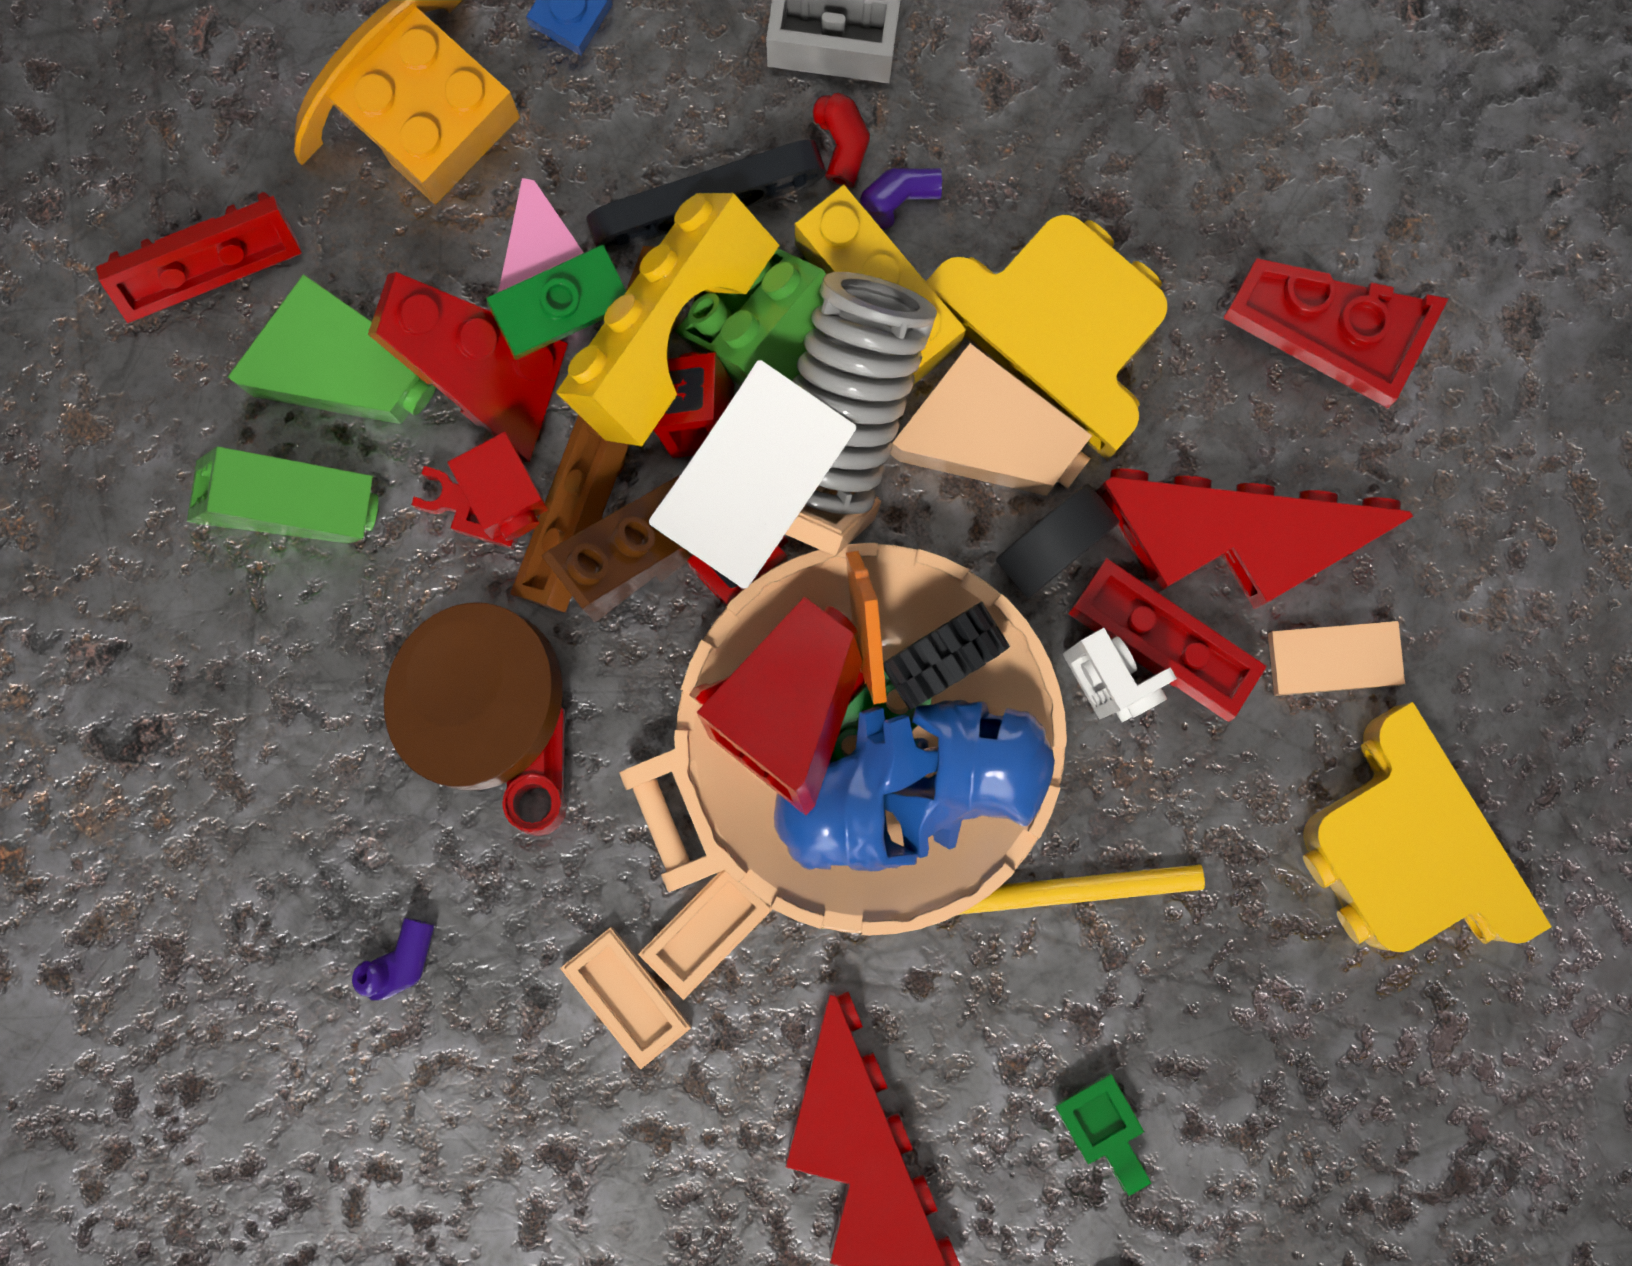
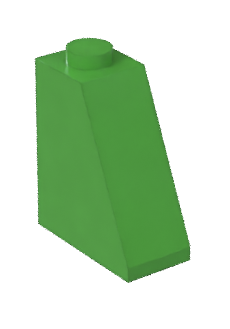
[228,274,436,424]
[187,446,379,544]

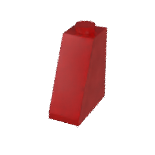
[697,596,863,816]

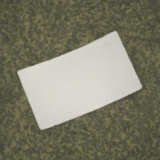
[649,360,856,589]

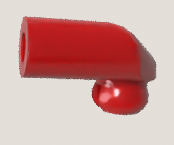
[812,92,870,188]

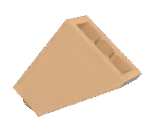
[890,343,1092,496]

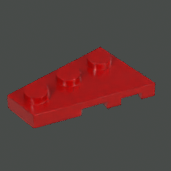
[1223,258,1449,408]
[368,272,568,462]

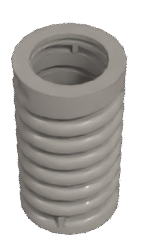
[792,272,937,514]

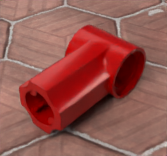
[502,708,567,836]

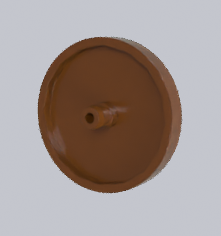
[384,602,563,791]

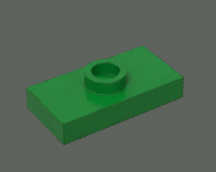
[486,245,627,360]

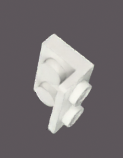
[1063,628,1177,722]

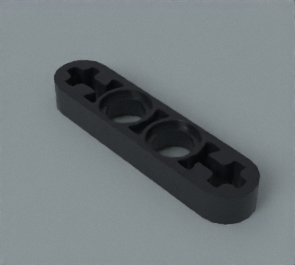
[586,140,827,251]

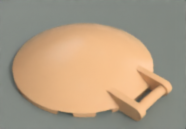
[619,543,1067,935]

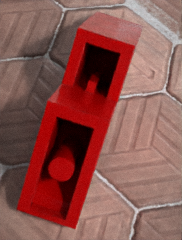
[1096,468,1414,609]
[786,990,961,1266]

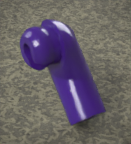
[859,168,942,230]
[352,918,435,1000]

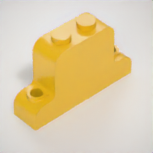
[926,215,1167,461]
[1303,702,1552,952]

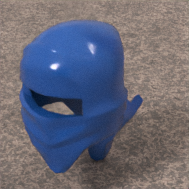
[884,700,1055,858]
[774,706,938,871]

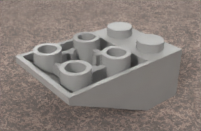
[766,0,901,84]

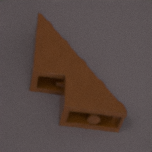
[541,474,693,622]

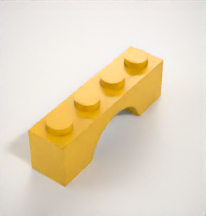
[556,193,780,446]

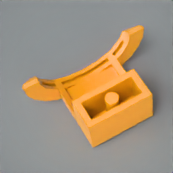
[294,0,520,205]

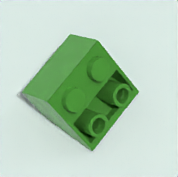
[675,249,826,387]

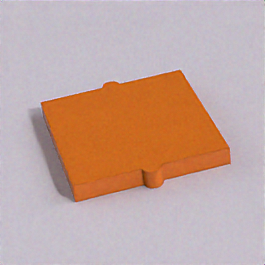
[846,551,887,704]

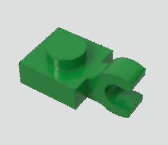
[1053,1073,1151,1196]

